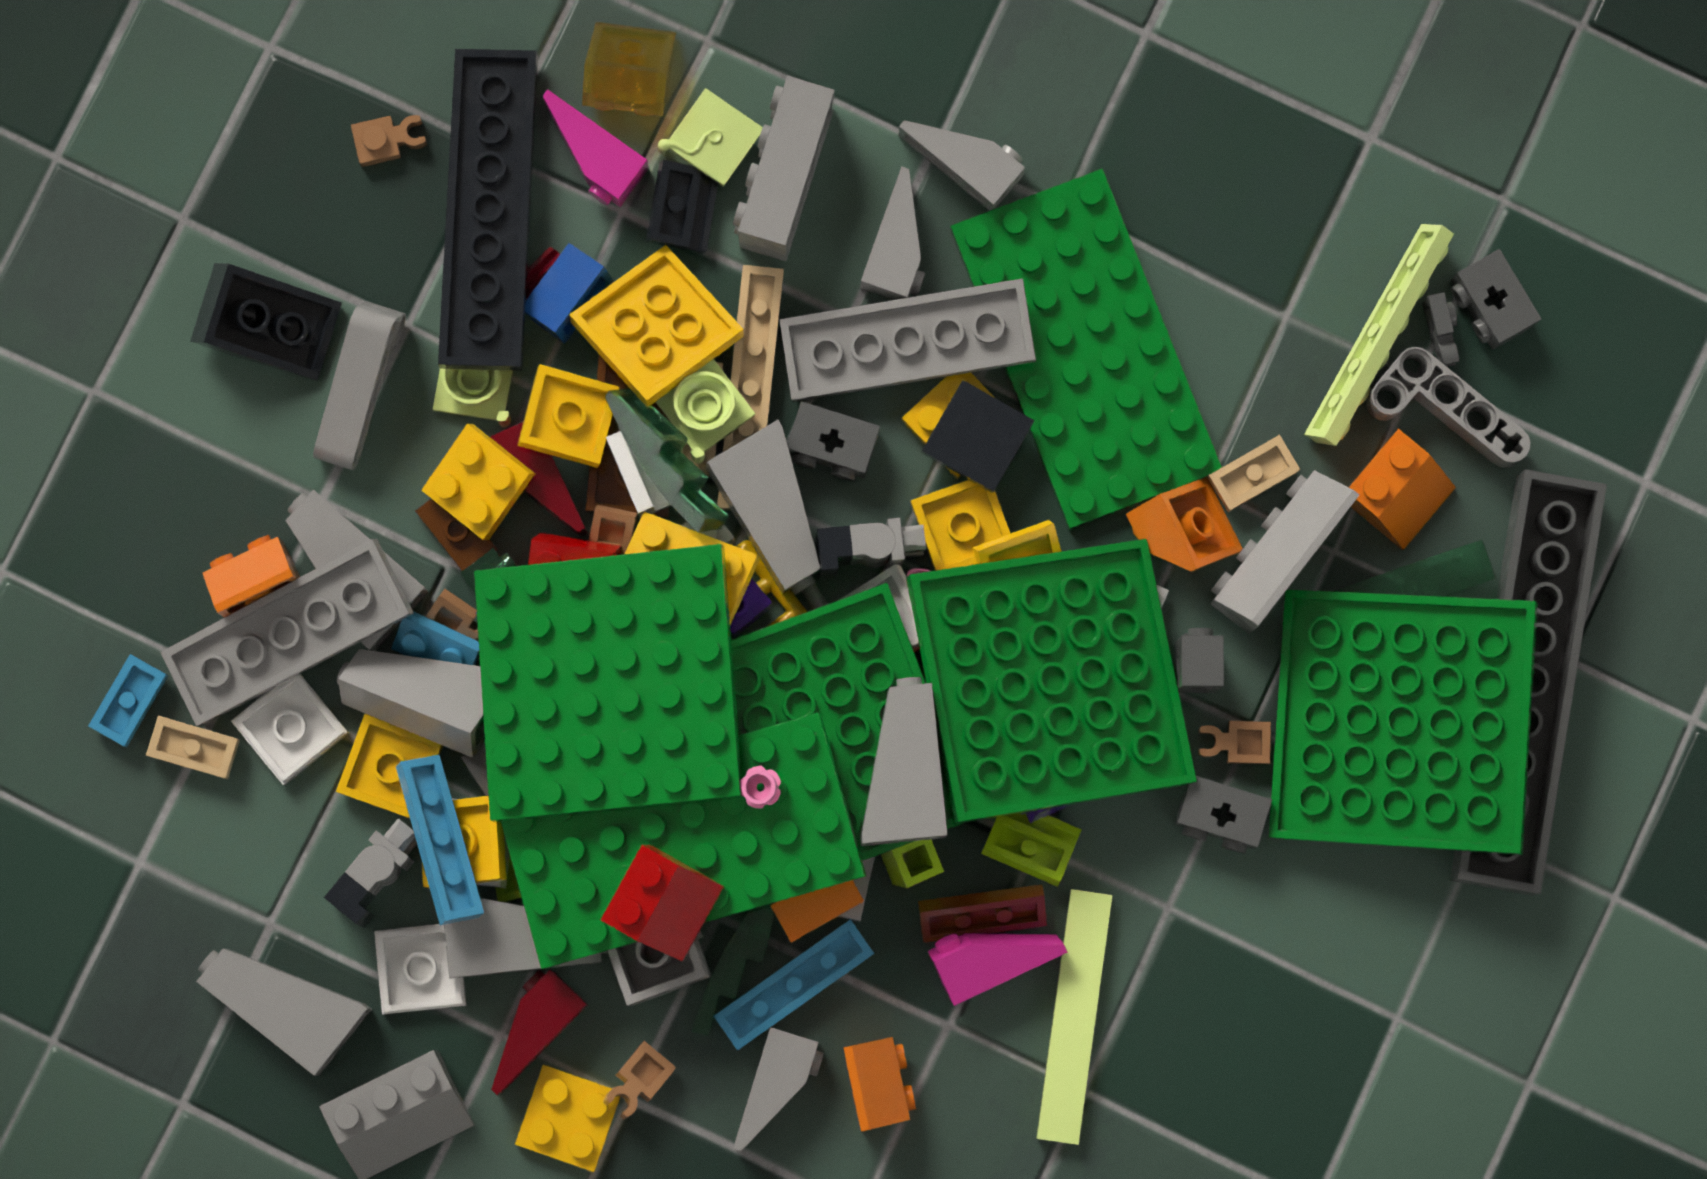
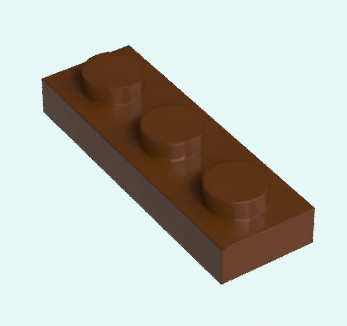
[918,884,1047,943]

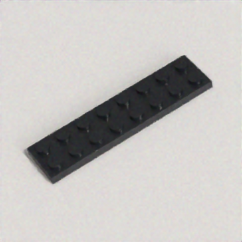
[438,49,538,371]

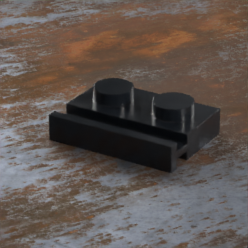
[646,160,718,254]

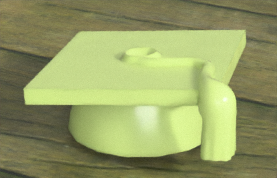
[658,88,763,187]
[656,359,756,464]
[433,369,513,428]

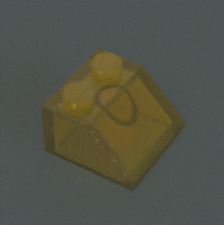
[582,22,676,116]

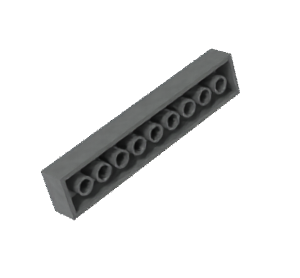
[1450,469,1607,896]

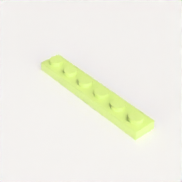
[1304,224,1454,446]

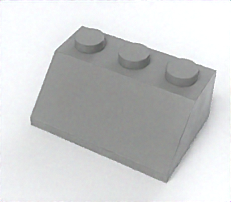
[319,1050,474,1179]

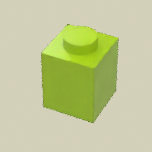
[881,839,944,888]

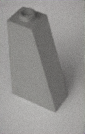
[705,420,821,595]
[286,490,428,651]
[337,649,485,758]
[860,677,947,846]
[444,898,608,979]
[196,948,372,1076]

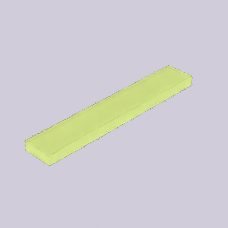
[1036,889,1112,1145]

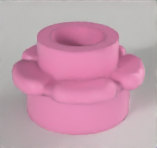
[740,766,781,809]

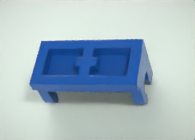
[525,243,613,344]

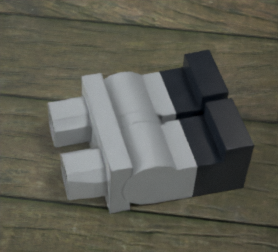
[815,518,926,580]
[323,818,417,928]

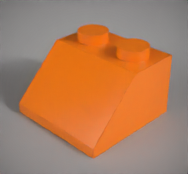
[1349,429,1456,550]
[203,535,300,618]
[843,1037,916,1132]

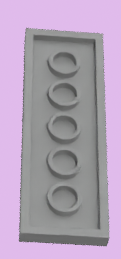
[779,279,1036,402]
[160,539,414,726]

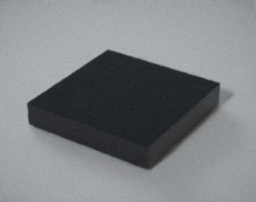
[921,380,1034,493]

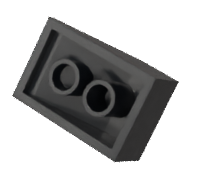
[190,263,342,381]

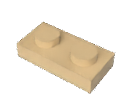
[1207,435,1301,512]
[146,716,240,780]

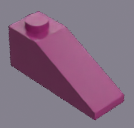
[543,89,649,207]
[928,933,1068,1006]

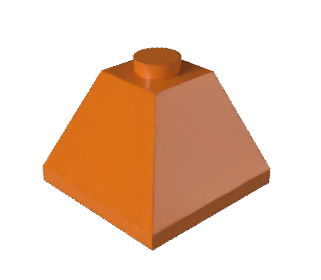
[1126,477,1243,572]

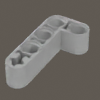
[313,301,406,471]
[1366,347,1531,468]

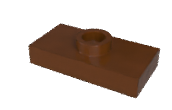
[415,499,499,576]

